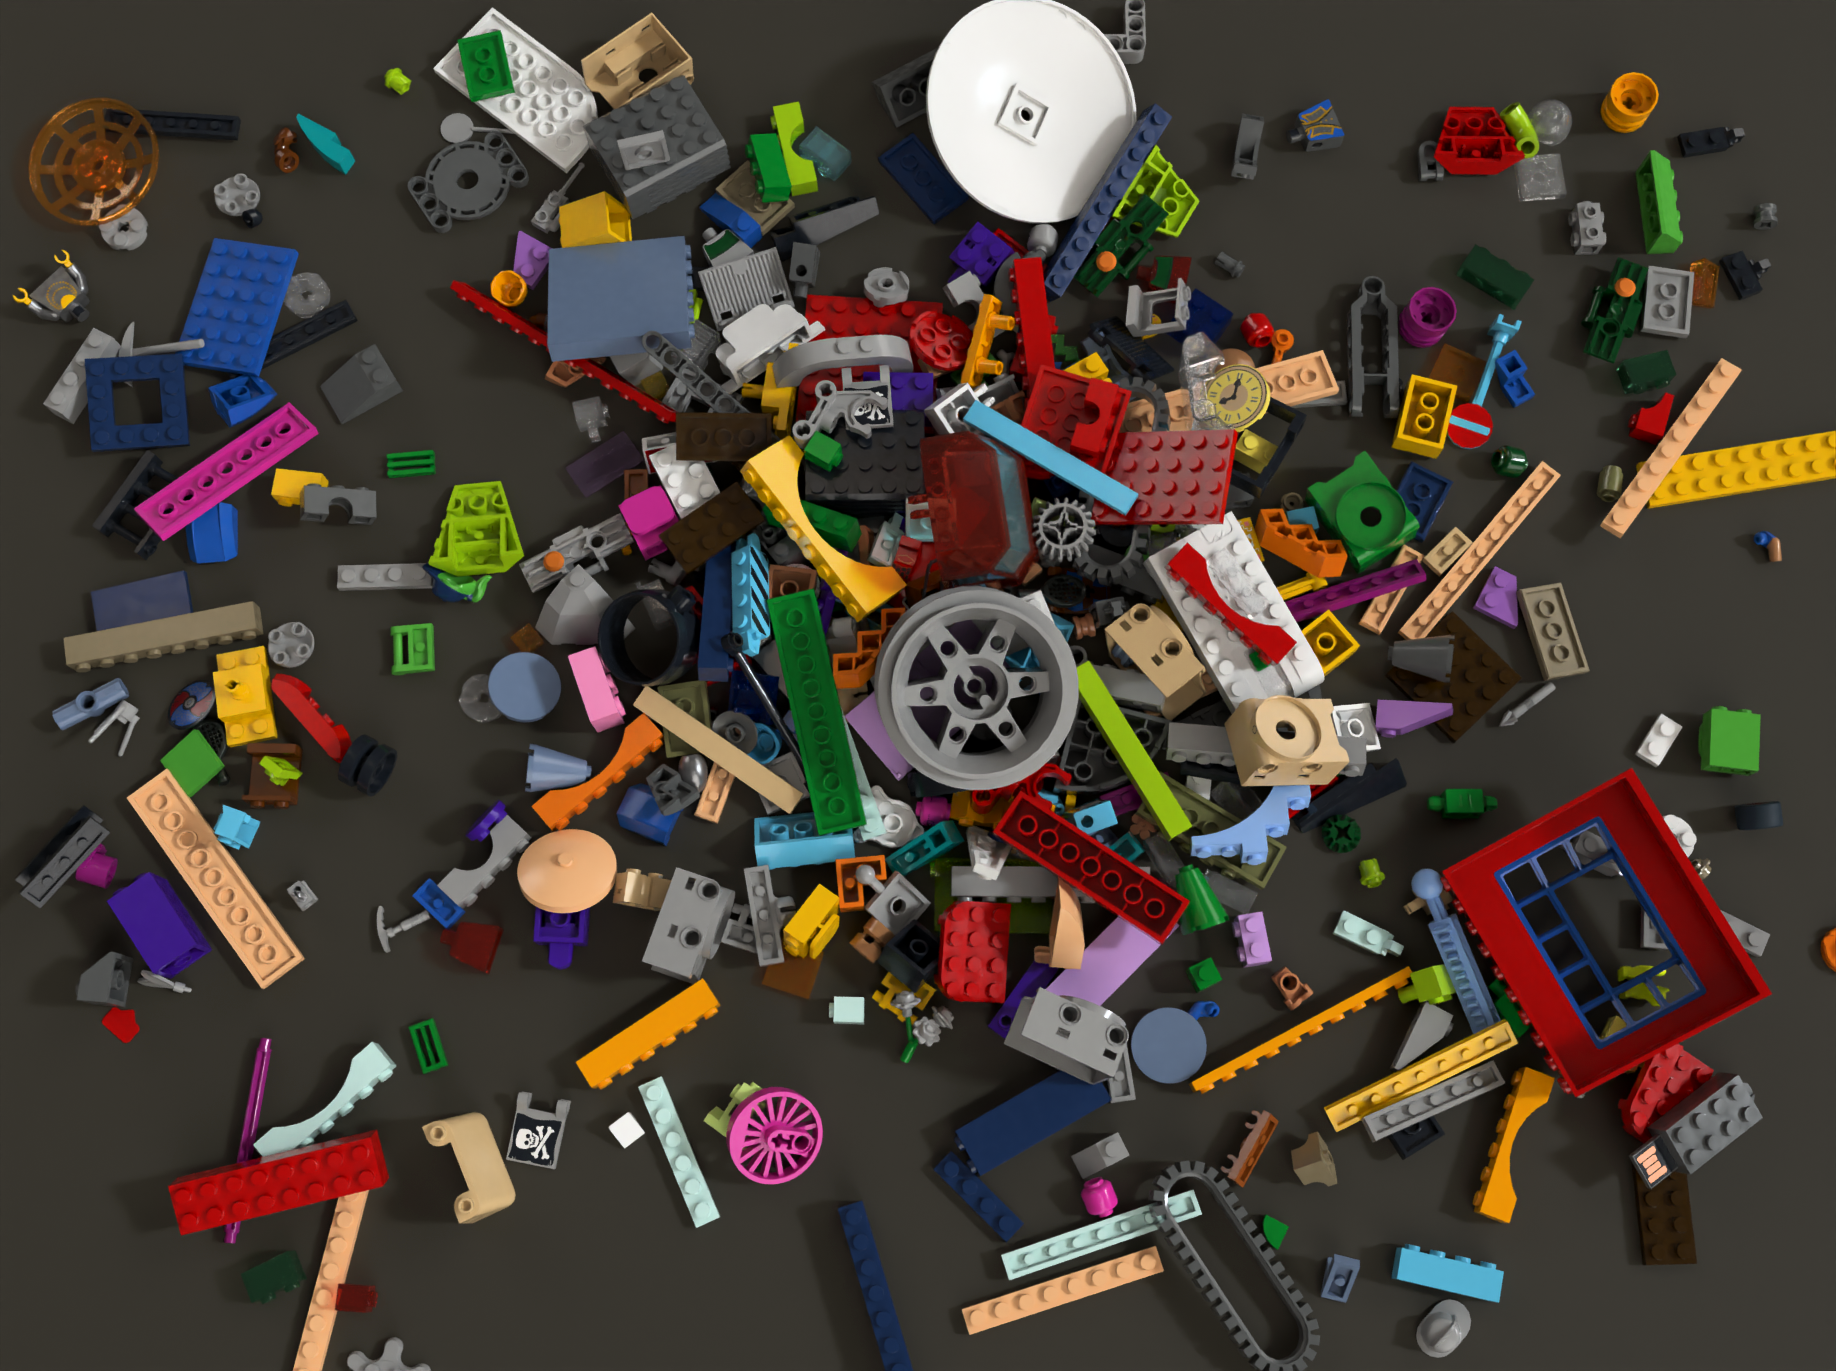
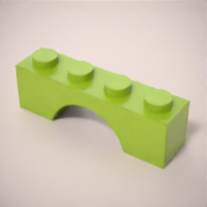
[770,101,818,196]

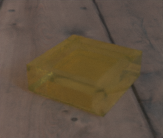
[640,371,670,399]

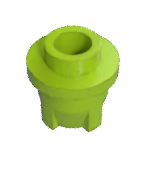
[384,68,412,95]
[1359,858,1385,888]

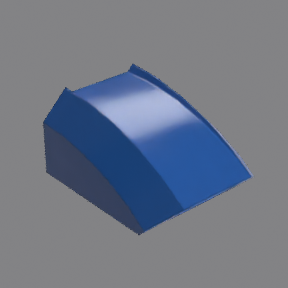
[208,375,278,428]
[186,502,238,564]
[616,783,683,846]

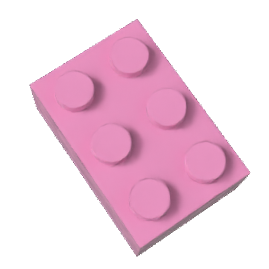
[568,646,626,733]

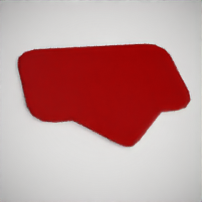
[102,1007,140,1043]

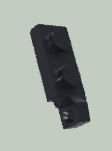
[1677,127,1745,158]

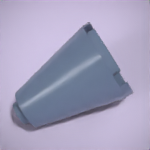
[525,744,592,792]

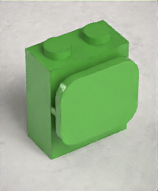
[1698,706,1761,776]

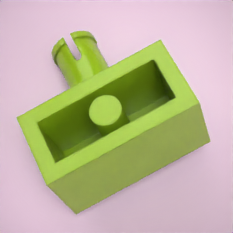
[1398,964,1456,1005]

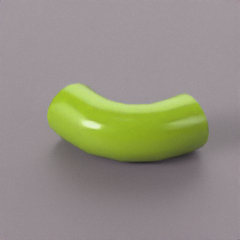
[1499,102,1539,158]

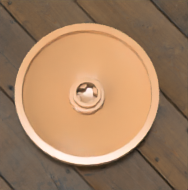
[517,829,617,913]

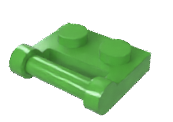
[390,623,435,675]

